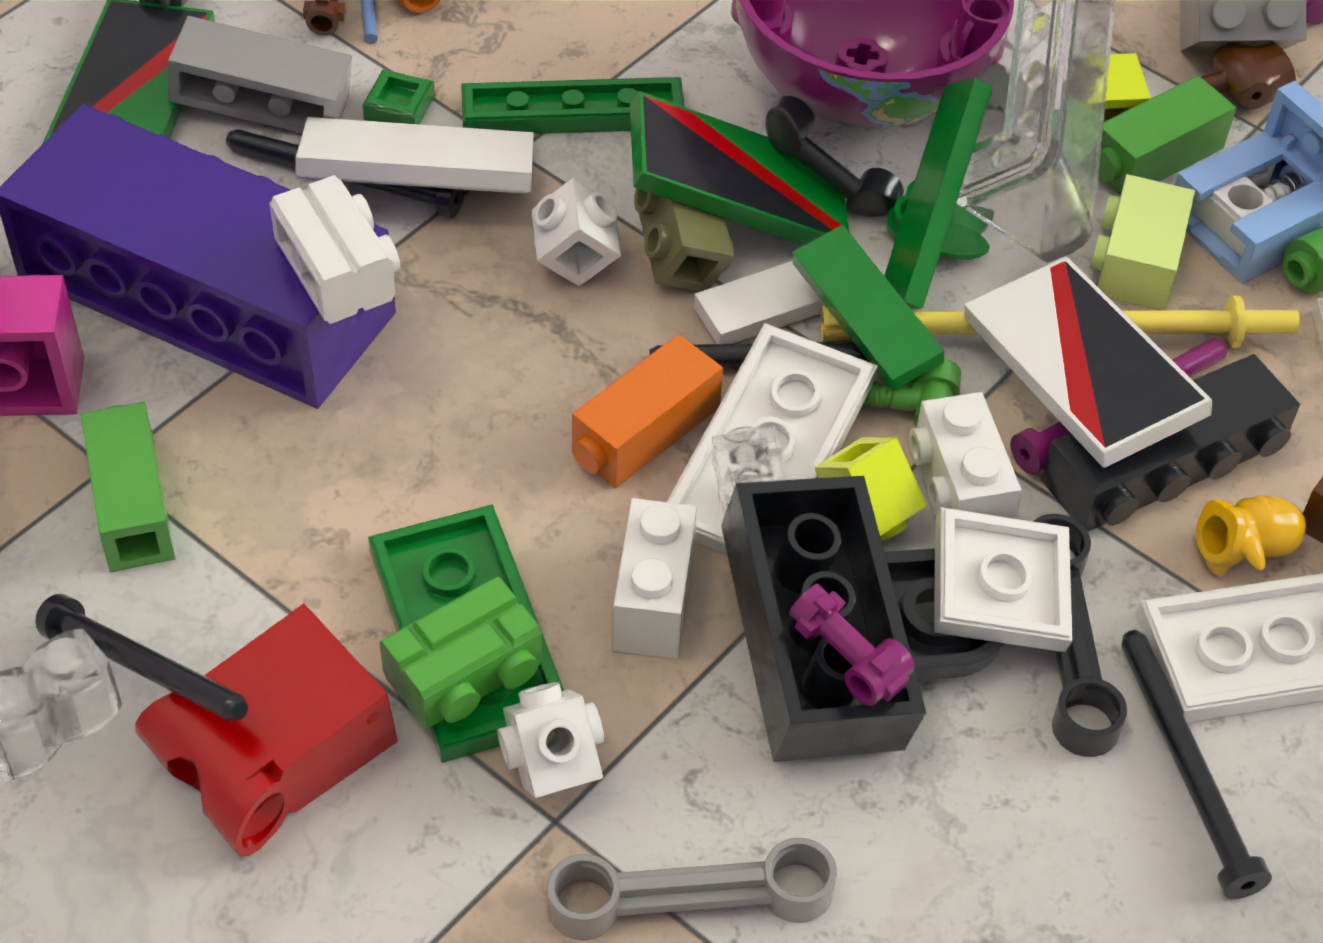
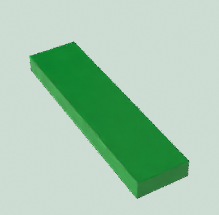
[461,77,684,134]
[884,77,992,310]

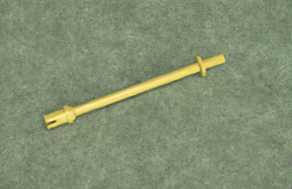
[820,295,1300,348]

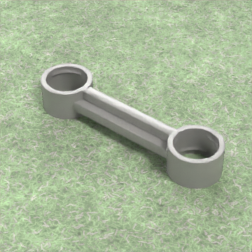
[547,838,837,940]

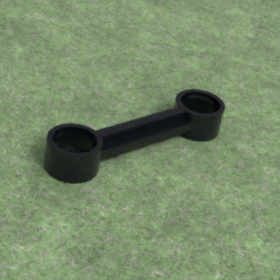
[1033,514,1127,757]

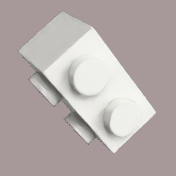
[909,392,1022,519]

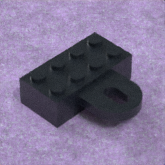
[721,475,1004,762]

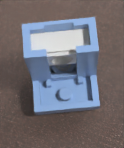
[1175,81,1323,285]

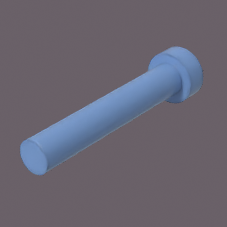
[361,0,378,44]

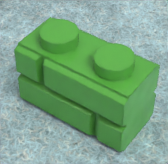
[379,576,543,729]

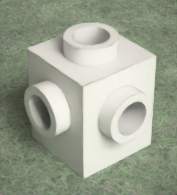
[532,178,621,287]
[497,682,604,798]

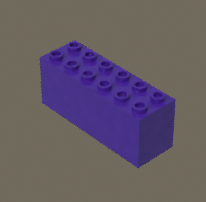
[0,104,396,409]

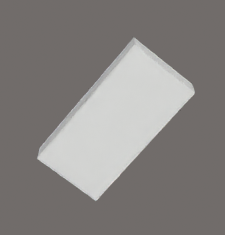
[693,261,824,344]

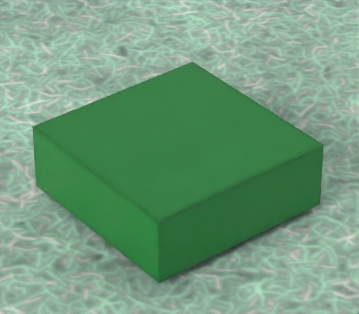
[362,69,435,125]

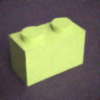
[1090,174,1195,310]

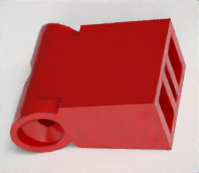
[135,603,398,857]

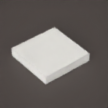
[934,507,1072,652]

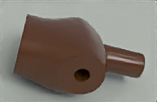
[1201,42,1296,109]

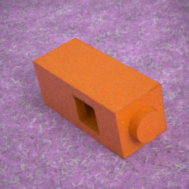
[572,334,723,488]

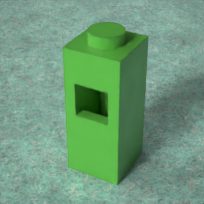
[1088,75,1237,195]
[80,401,175,572]

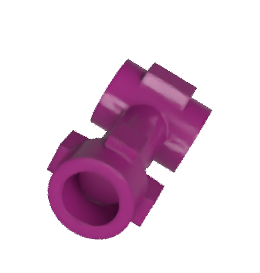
[789,584,915,706]

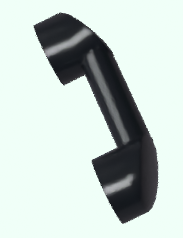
[765,96,904,216]

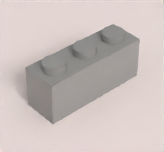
[168,16,352,134]

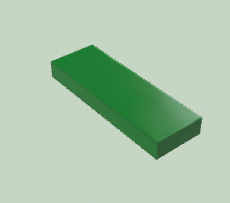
[792,225,945,392]

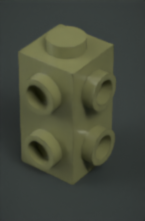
[634,188,734,292]

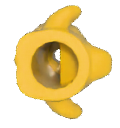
[1196,495,1306,577]

